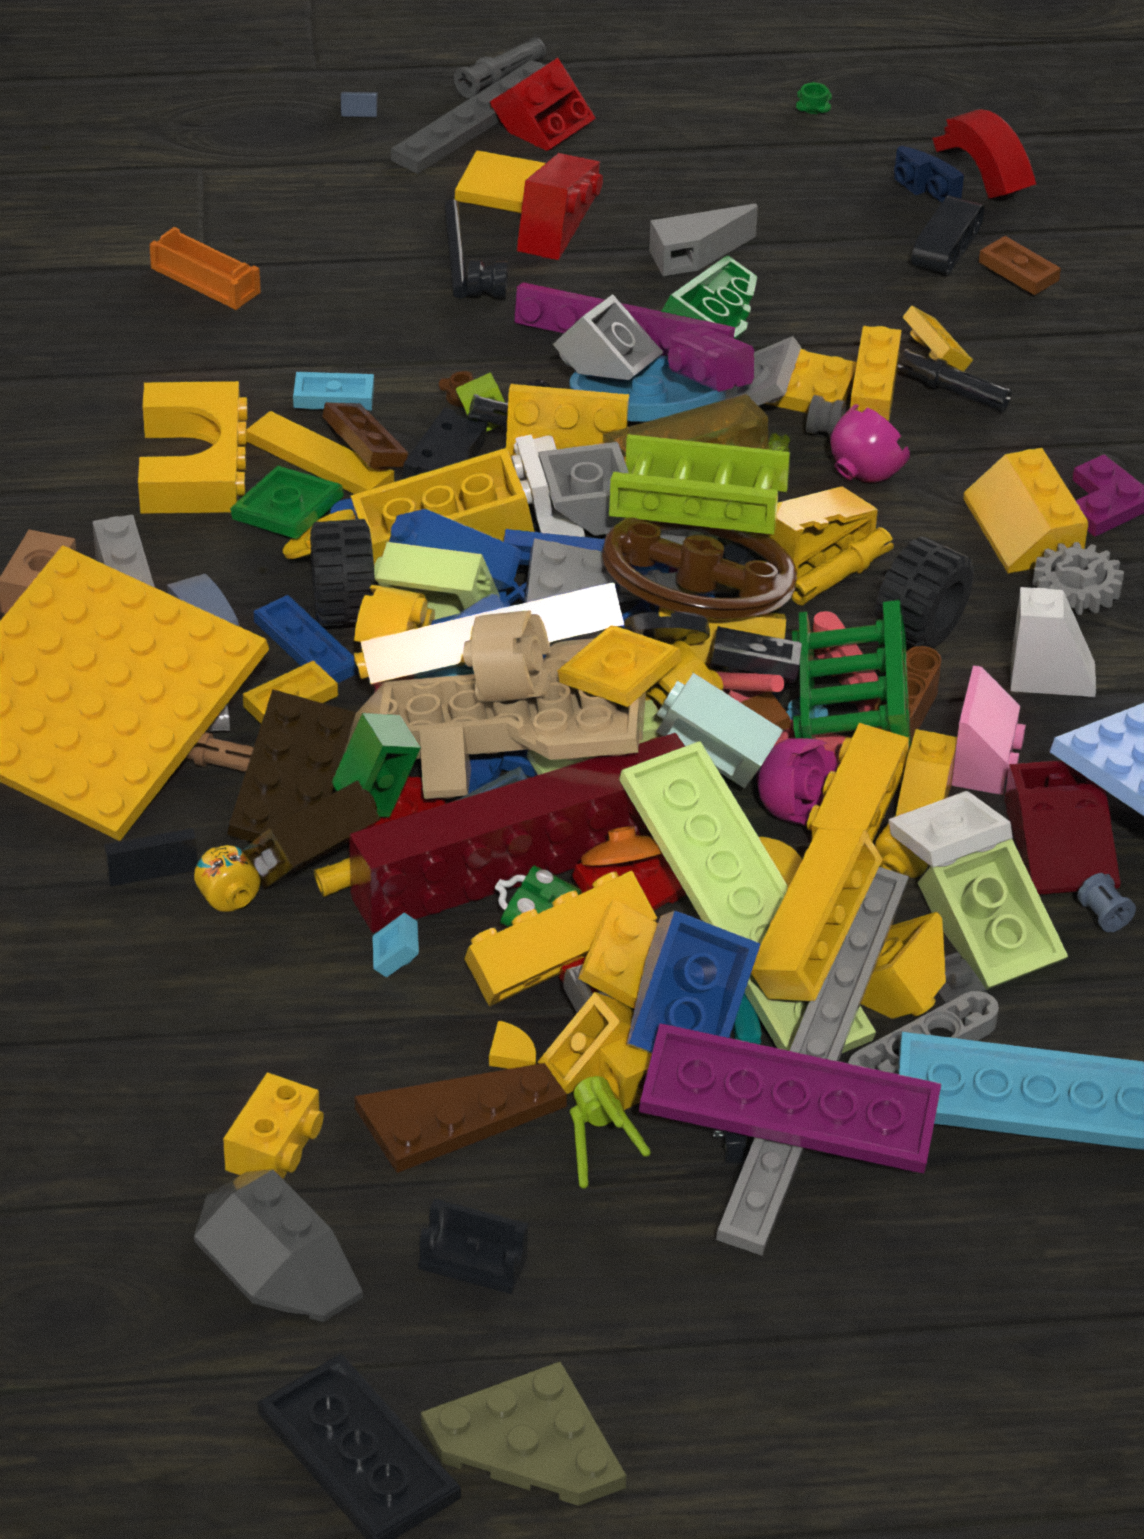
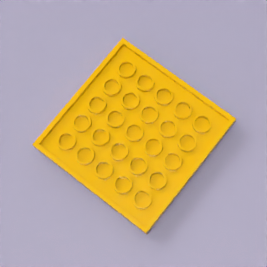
[0,545,269,841]

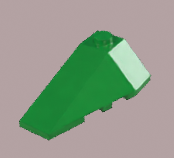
[661,255,757,340]

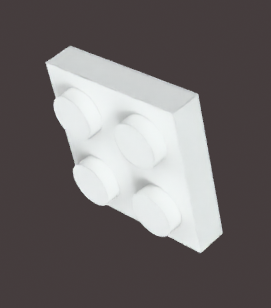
[889,791,1013,867]

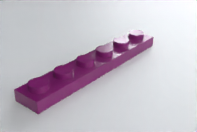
[515,282,735,355]

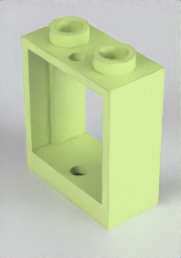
[374,542,500,620]

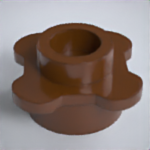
[438,371,475,407]

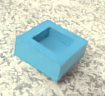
[373,913,419,977]

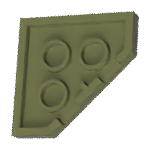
[421,1361,626,1506]

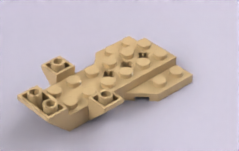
[345,634,646,799]

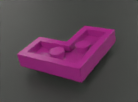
[1072,454,1144,537]

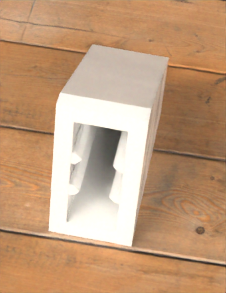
[1010,587,1096,697]

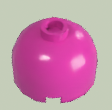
[830,404,910,484]
[756,738,838,826]

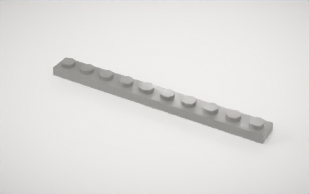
[716,867,909,1256]

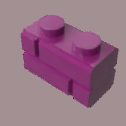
[668,326,754,392]

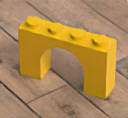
[138,381,248,514]

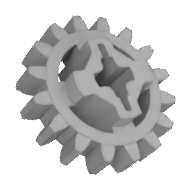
[1033,542,1124,615]

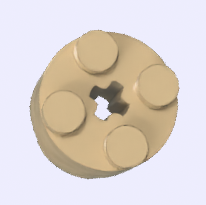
[463,610,551,702]

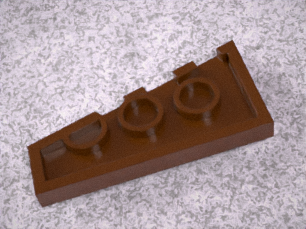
[354,1063,567,1173]

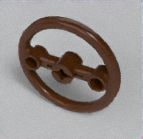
[602,517,797,620]

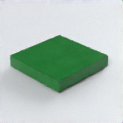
[230,466,344,539]

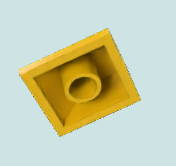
[861,912,946,1019]

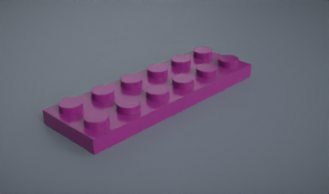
[639,1023,942,1174]

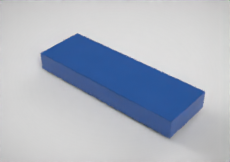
[253,595,359,683]

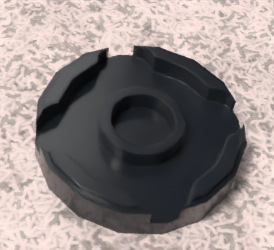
[624,611,710,645]

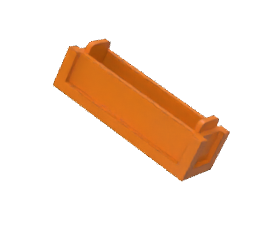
[149,227,261,310]

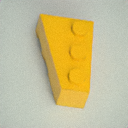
[767,486,878,589]

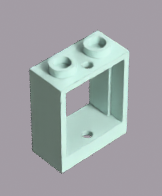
[656,673,783,788]

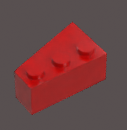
[517,153,603,260]

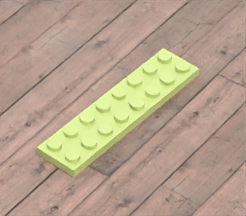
[619,741,876,1053]

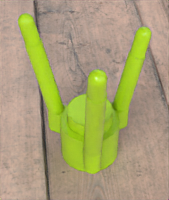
[570,1076,651,1189]

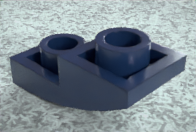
[894,146,964,203]

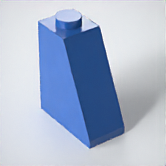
[389,509,522,590]

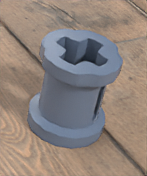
[1077,873,1136,932]

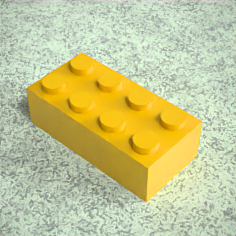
[351,448,535,567]

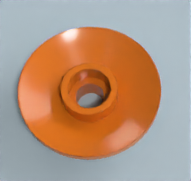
[581,826,662,866]

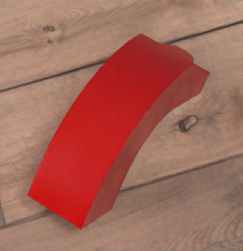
[932,109,1036,199]

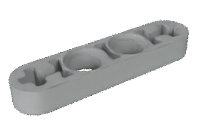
[848,991,999,1074]

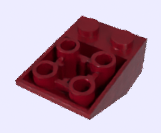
[1004,760,1121,894]

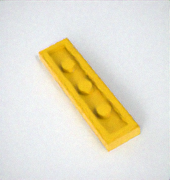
[247,411,394,494]

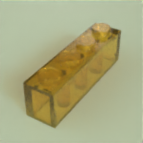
[603,394,768,464]

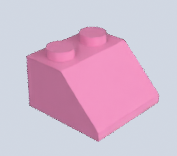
[951,665,1026,795]

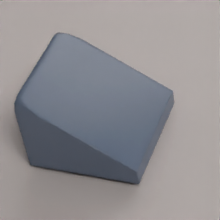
[341,92,378,117]

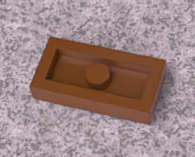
[979,236,1061,295]

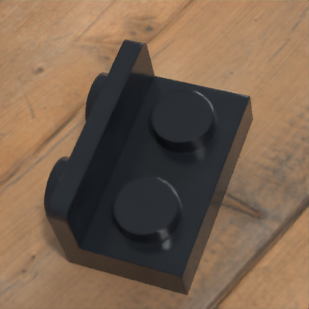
[710,626,802,683]

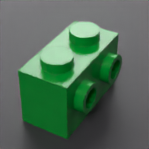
[332,713,421,817]

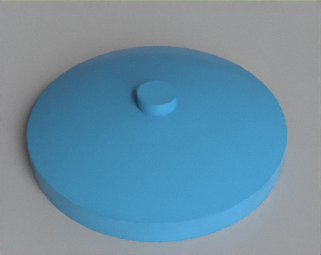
[570,356,726,422]

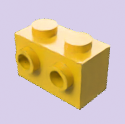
[223,1072,324,1179]

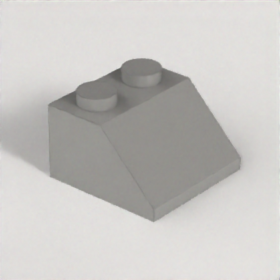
[553,294,663,380]
[538,442,629,536]

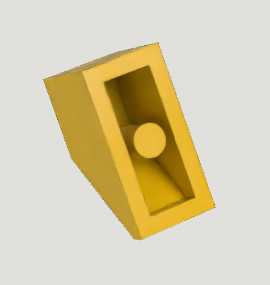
[896,729,957,815]
[538,992,634,1094]

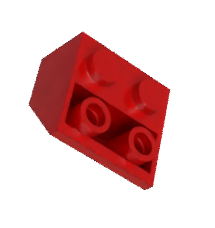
[489,58,596,151]

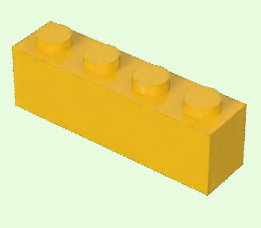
[751,829,883,1001]
[464,871,657,1007]

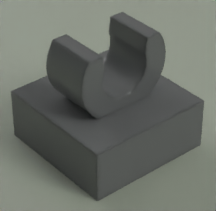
[934,952,986,1007]

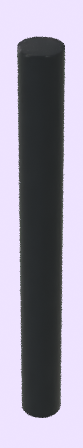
[444,199,468,299]

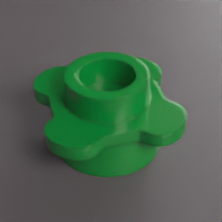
[796,82,832,114]

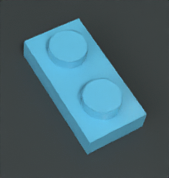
[293,372,374,411]

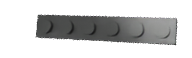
[391,60,544,174]

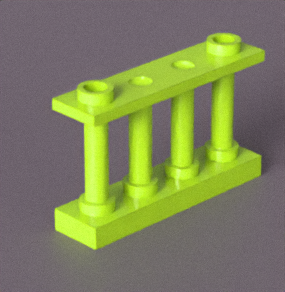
[609,434,790,535]

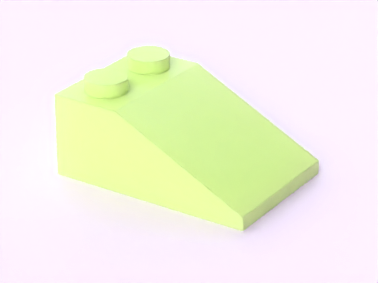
[918,838,1068,990]

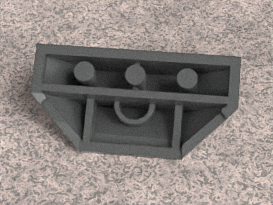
[194,1169,363,1322]

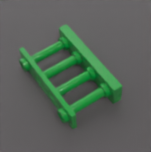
[792,600,911,746]

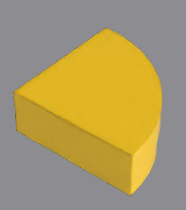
[489,1021,536,1069]

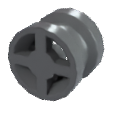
[806,395,846,438]

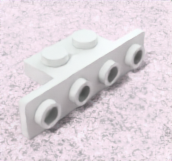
[511,435,585,537]

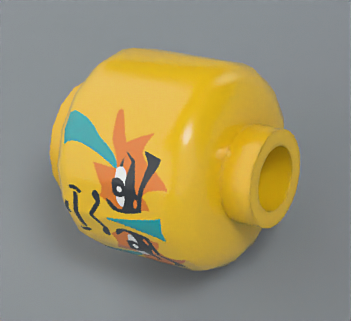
[194,845,261,912]

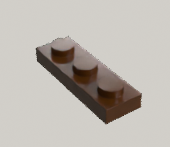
[322,402,408,471]

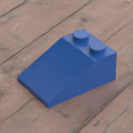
[627,910,761,1054]

